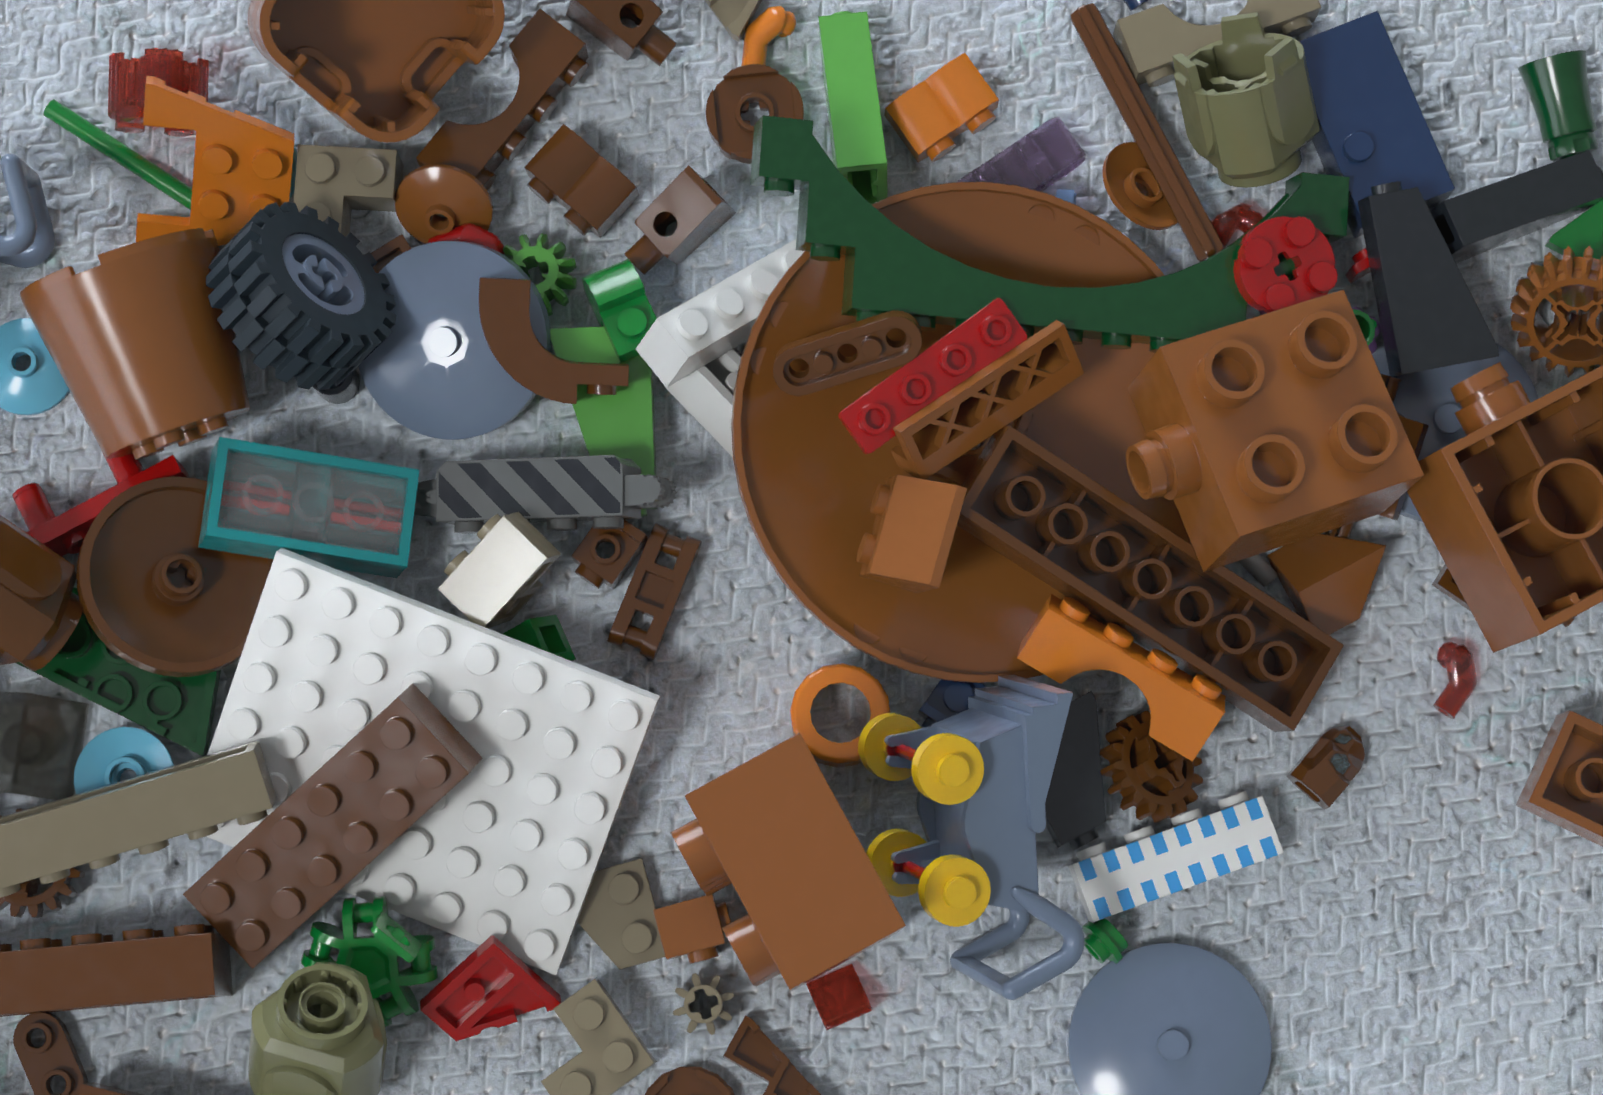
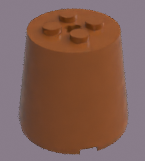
[20,228,251,460]

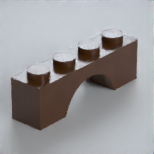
[416,8,589,191]

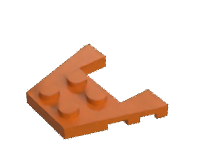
[136,76,294,246]

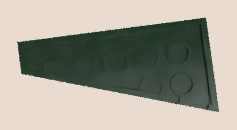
[16,587,221,757]

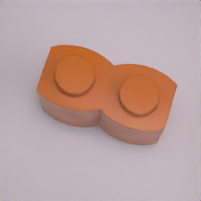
[884,53,999,162]

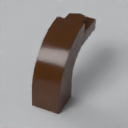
[479,277,629,404]

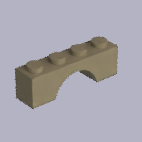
[1113,0,1321,87]

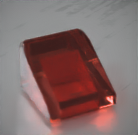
[806,964,873,1031]

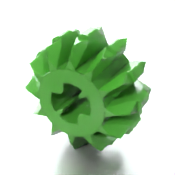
[503,233,578,316]

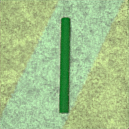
[43,99,192,210]

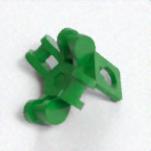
[301,896,438,1027]

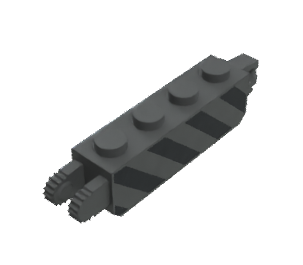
[414,455,678,534]

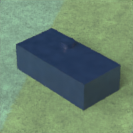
[1299,11,1455,238]

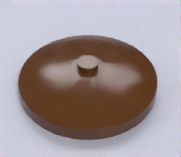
[76,477,273,677]

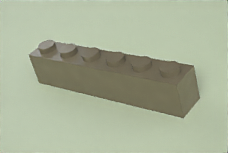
[0,740,277,898]

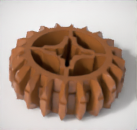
[1510,246,1603,378]

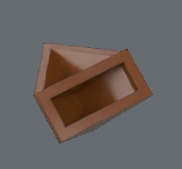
[1266,534,1386,635]

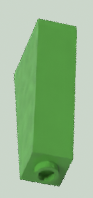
[818,11,888,205]
[550,326,658,517]

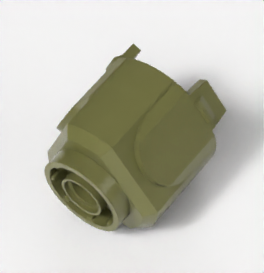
[1172,12,1320,188]
[248,962,387,1095]

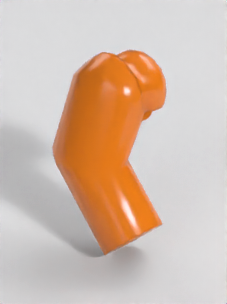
[741,6,796,66]

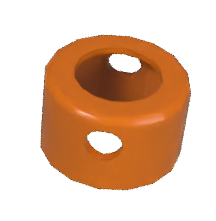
[790,663,891,768]

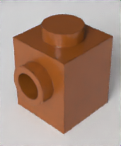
[653,894,731,964]

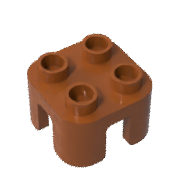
[248,0,505,143]

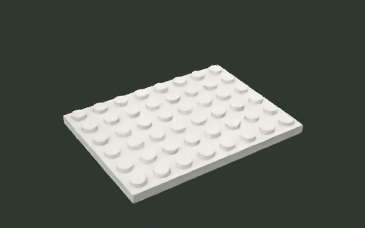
[206,548,661,975]

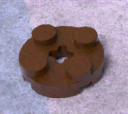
[706,64,804,164]

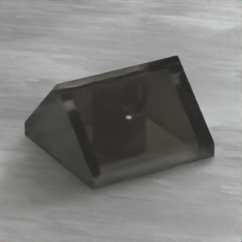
[0,692,89,801]

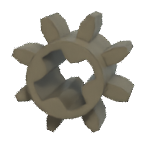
[673,973,735,1035]

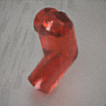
[1212,203,1263,248]
[1433,641,1477,719]

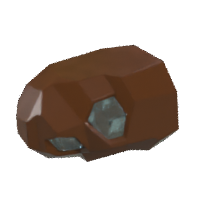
[1287,726,1365,809]

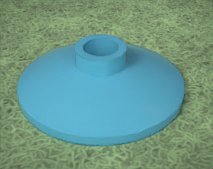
[0,318,70,415]
[74,727,174,794]

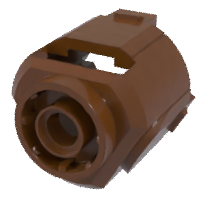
[0,515,83,671]

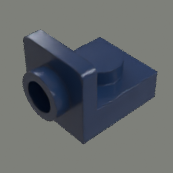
[918,680,986,728]

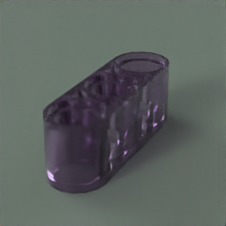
[957,116,1088,192]

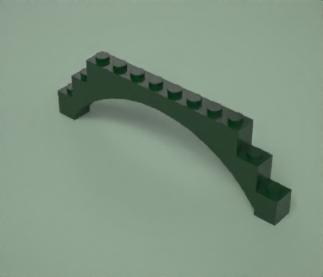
[750,115,1350,353]

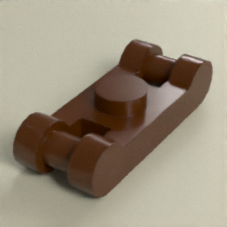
[607,523,702,660]

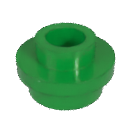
[1082,918,1128,964]

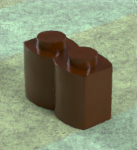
[524,124,639,238]

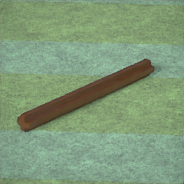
[1071,3,1224,262]

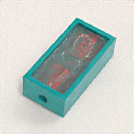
[198,437,420,578]

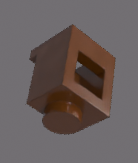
[571,520,648,589]

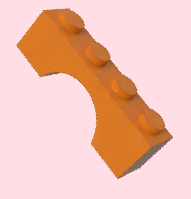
[1017,594,1226,762]

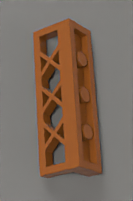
[891,320,1084,480]

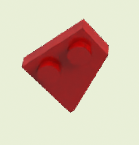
[420,934,561,1041]

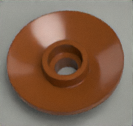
[1102,142,1178,230]
[395,164,493,244]

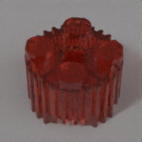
[108,47,209,137]

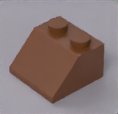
[857,475,967,593]

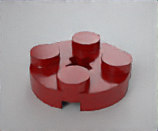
[1233,216,1338,313]

